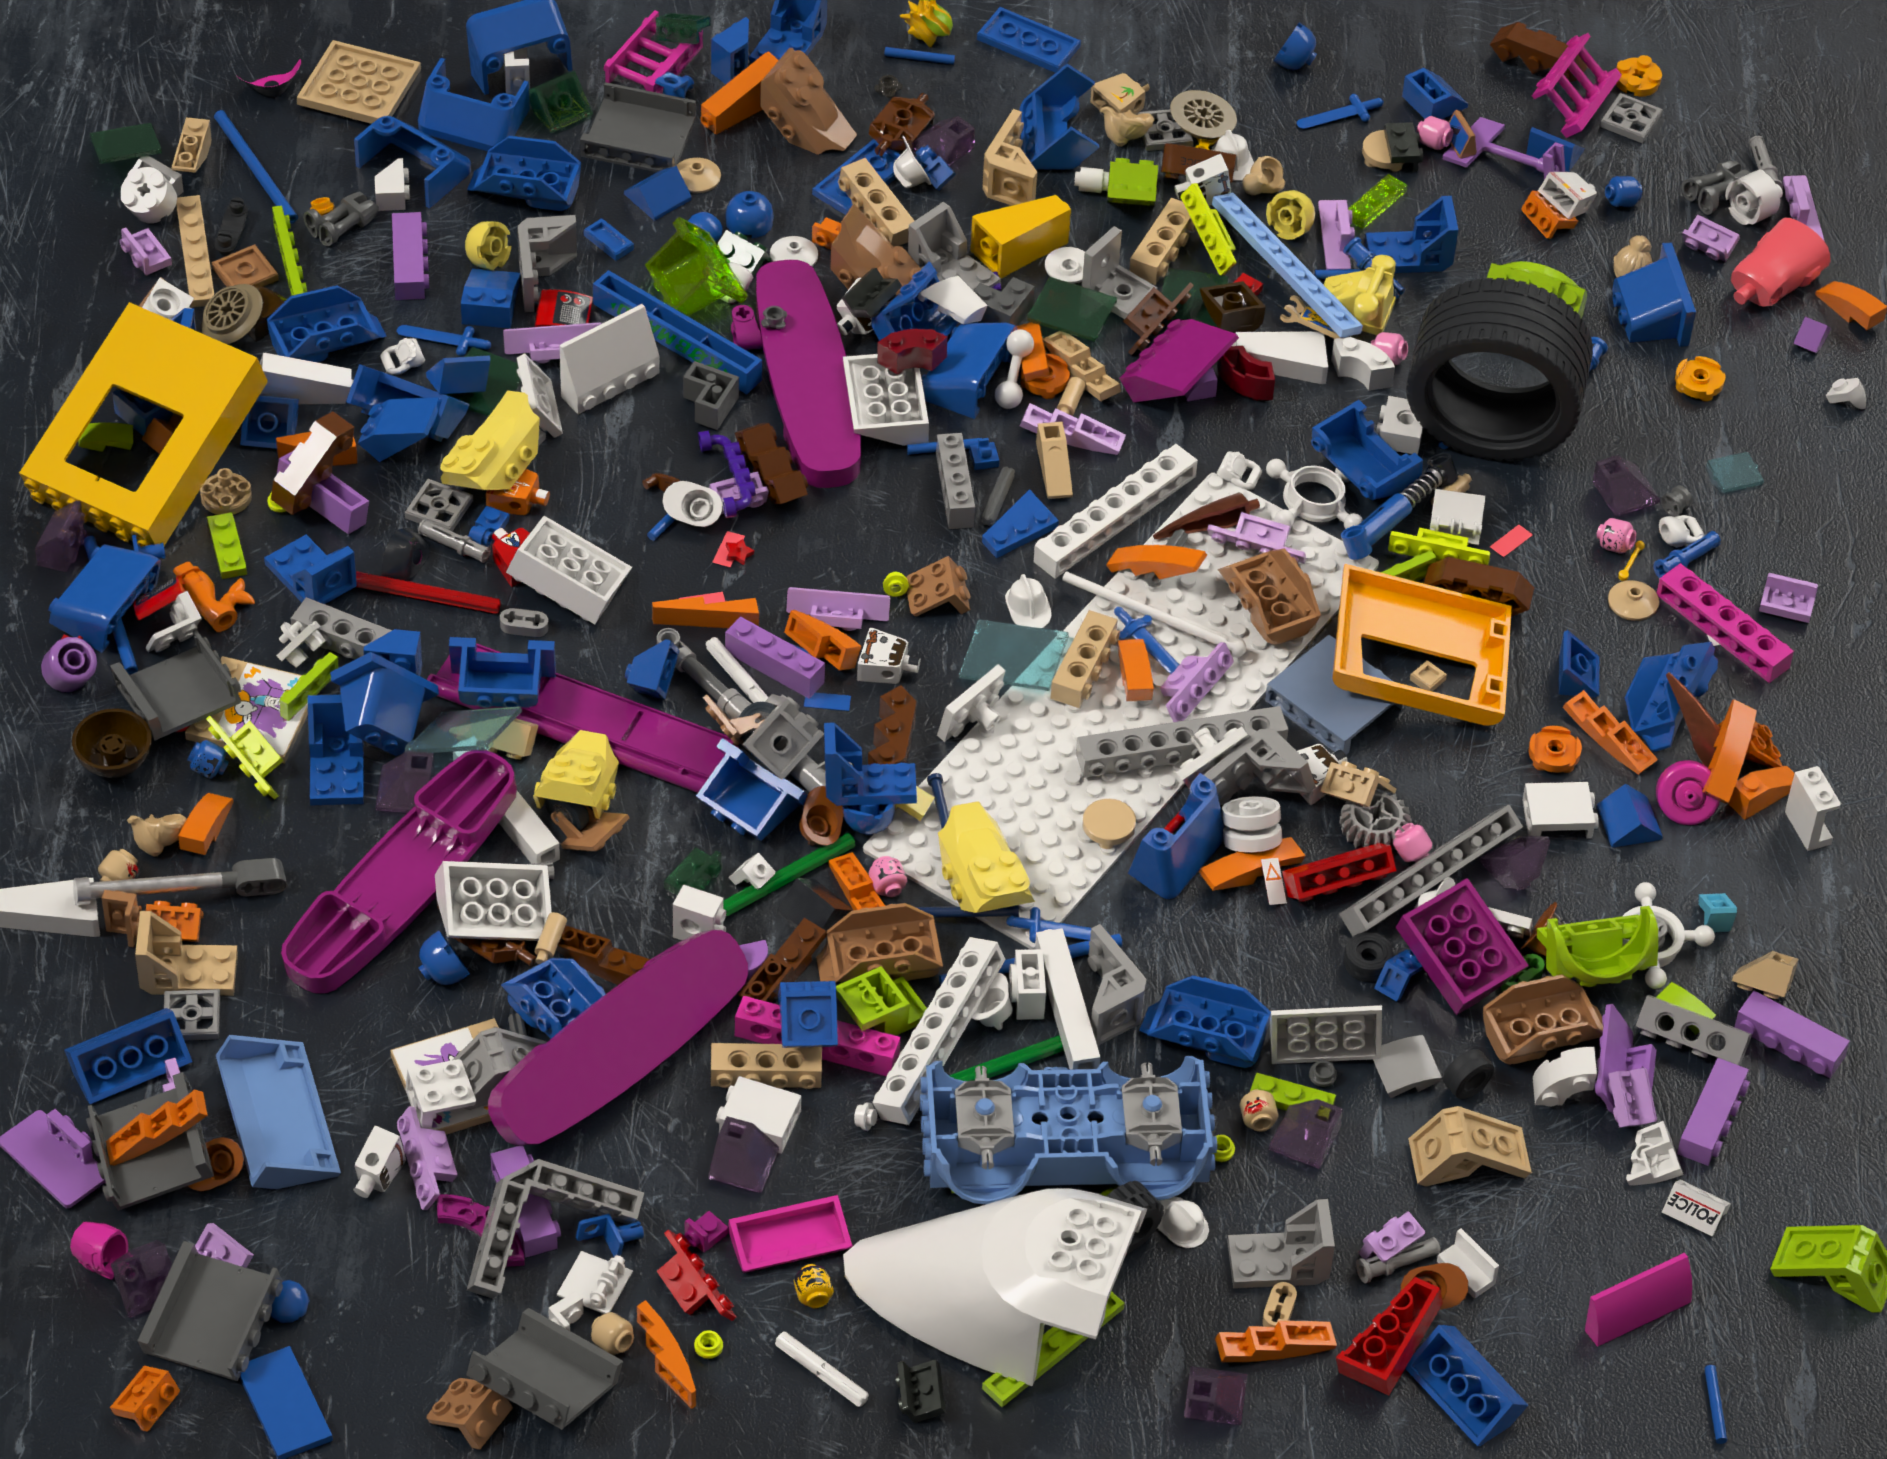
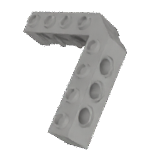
[466,1159,644,1299]

